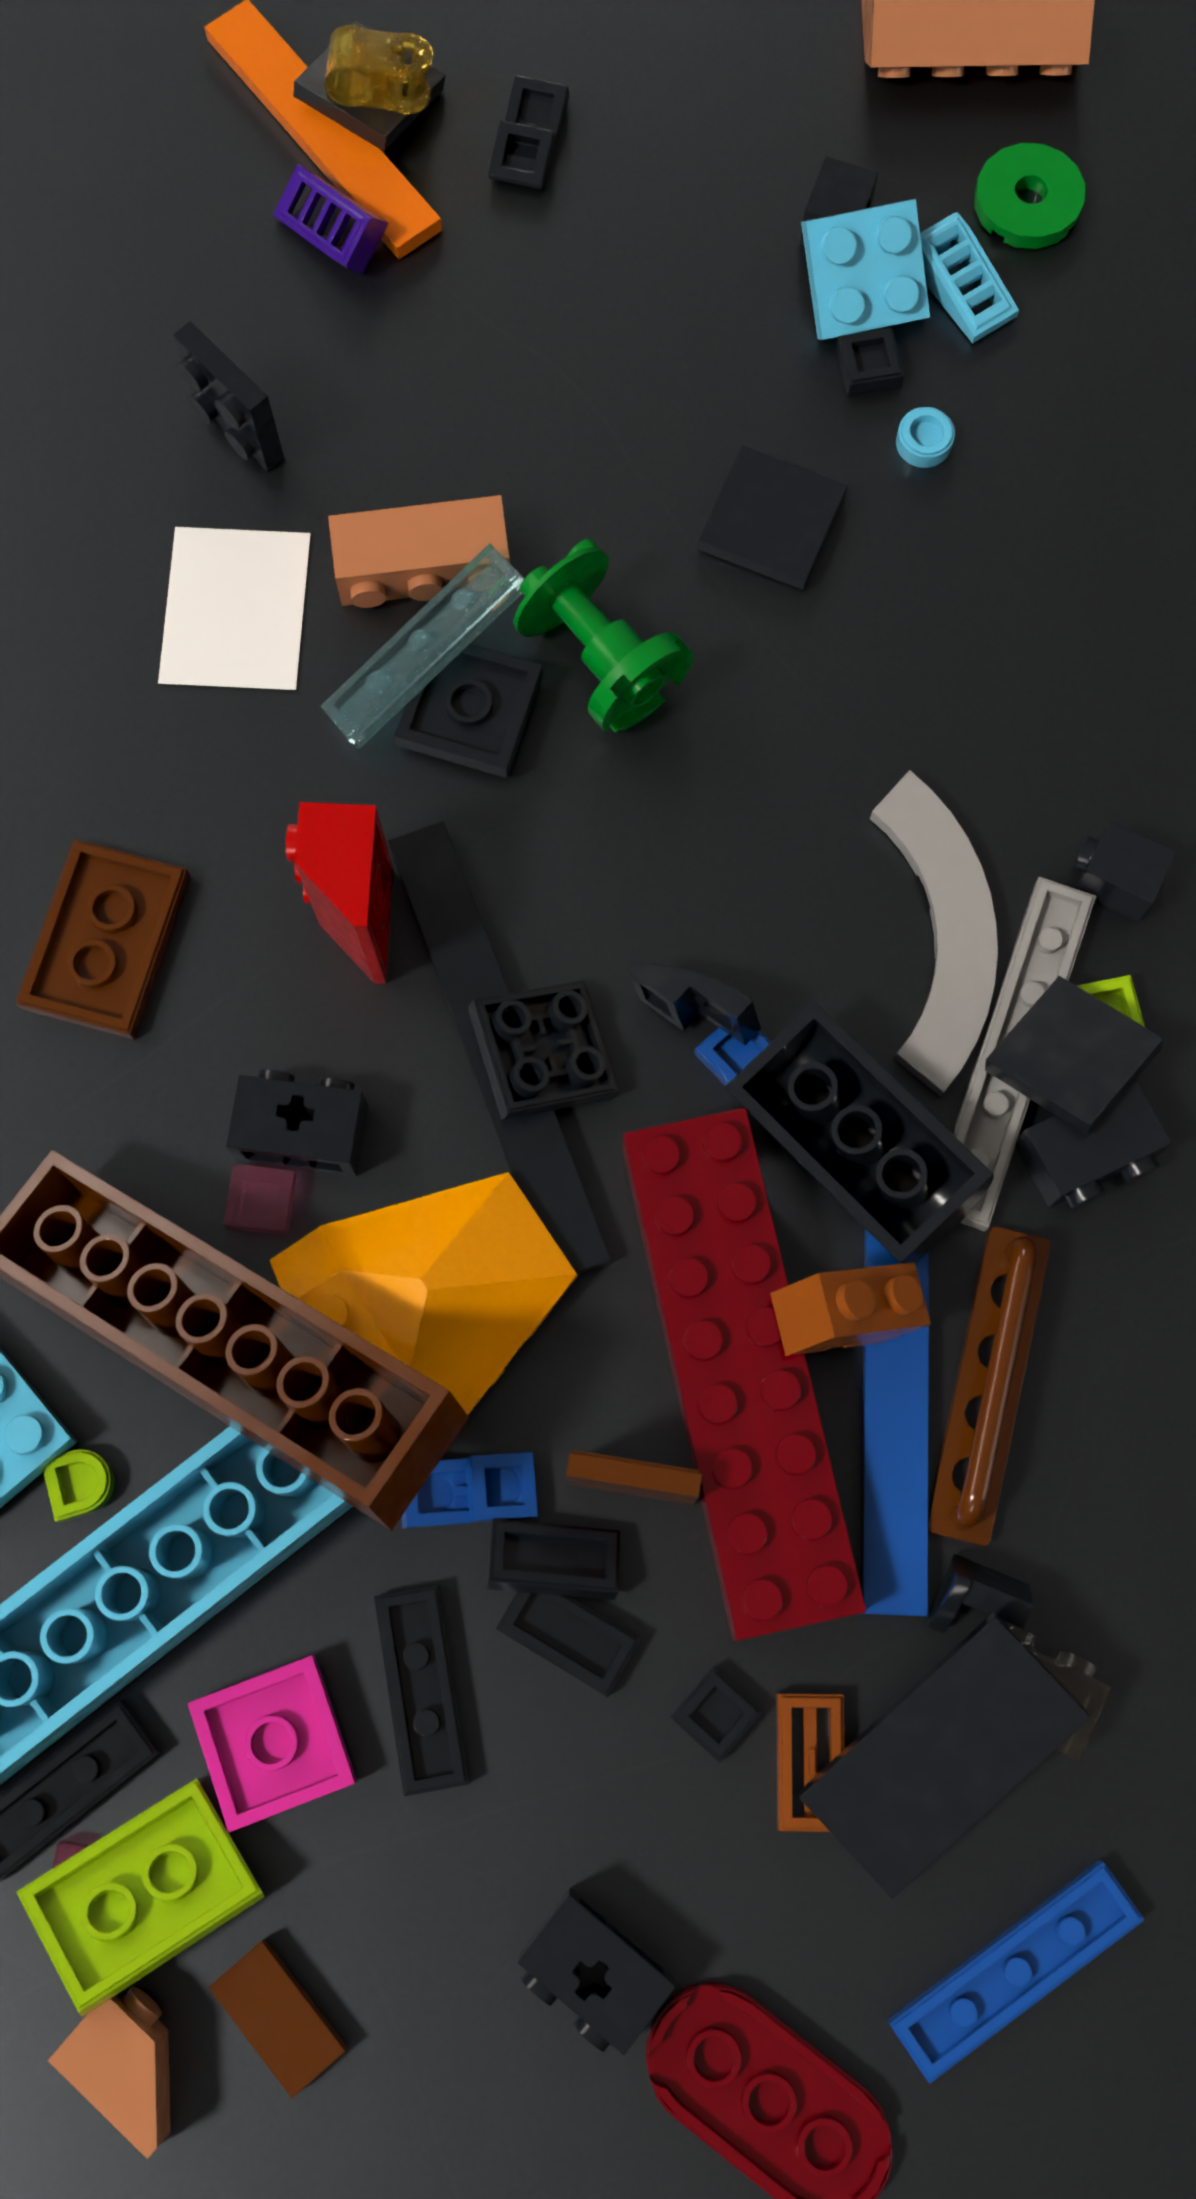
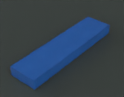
[886,1860,1144,2084]

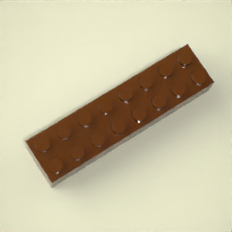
[0,1150,469,1531]

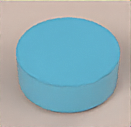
[896,407,955,468]

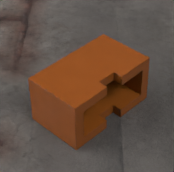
[770,1262,931,1356]

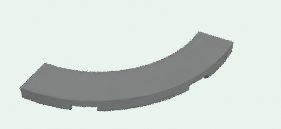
[870,770,998,1097]

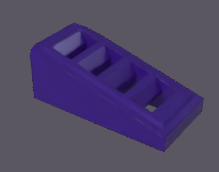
[273,164,389,274]

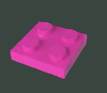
[187,1655,358,1833]

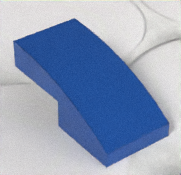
[401,1452,538,1529]

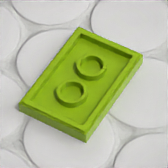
[16,1778,264,2017]

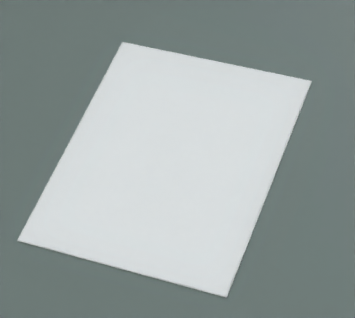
[158,527,311,690]

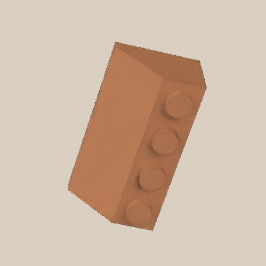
[861,0,1095,78]

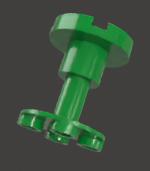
[513,538,695,733]

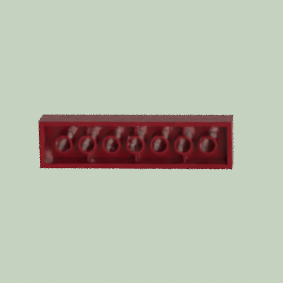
[622,1107,866,1641]

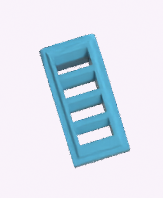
[920,212,1019,344]

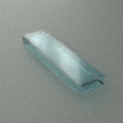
[321,543,524,749]

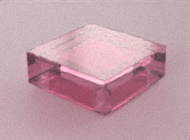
[223,1164,297,1235]

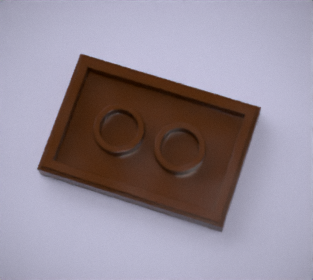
[15,839,190,1040]

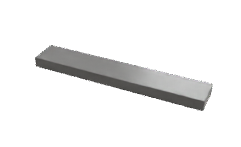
[952,877,1096,1232]

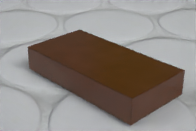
[208,1938,348,2098]

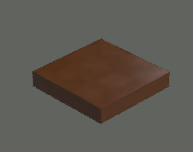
[566,1450,702,1505]

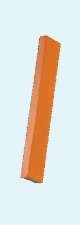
[204,0,442,260]

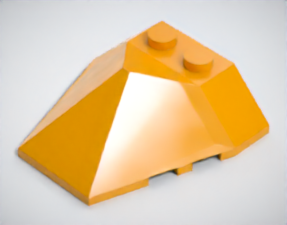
[269,1172,578,1415]

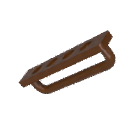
[928,1226,1051,1546]

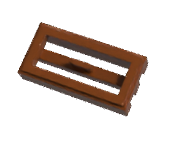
[776,1693,844,1832]

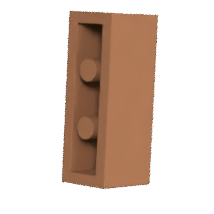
[328,495,512,608]

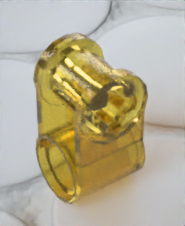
[324,25,433,114]

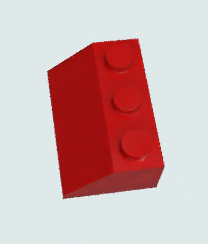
[286,802,394,984]

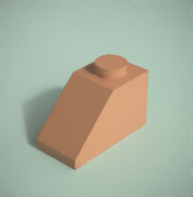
[48,1986,171,2159]

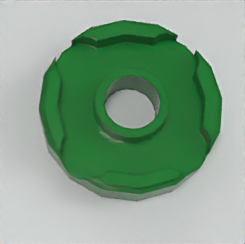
[974,143,1085,249]

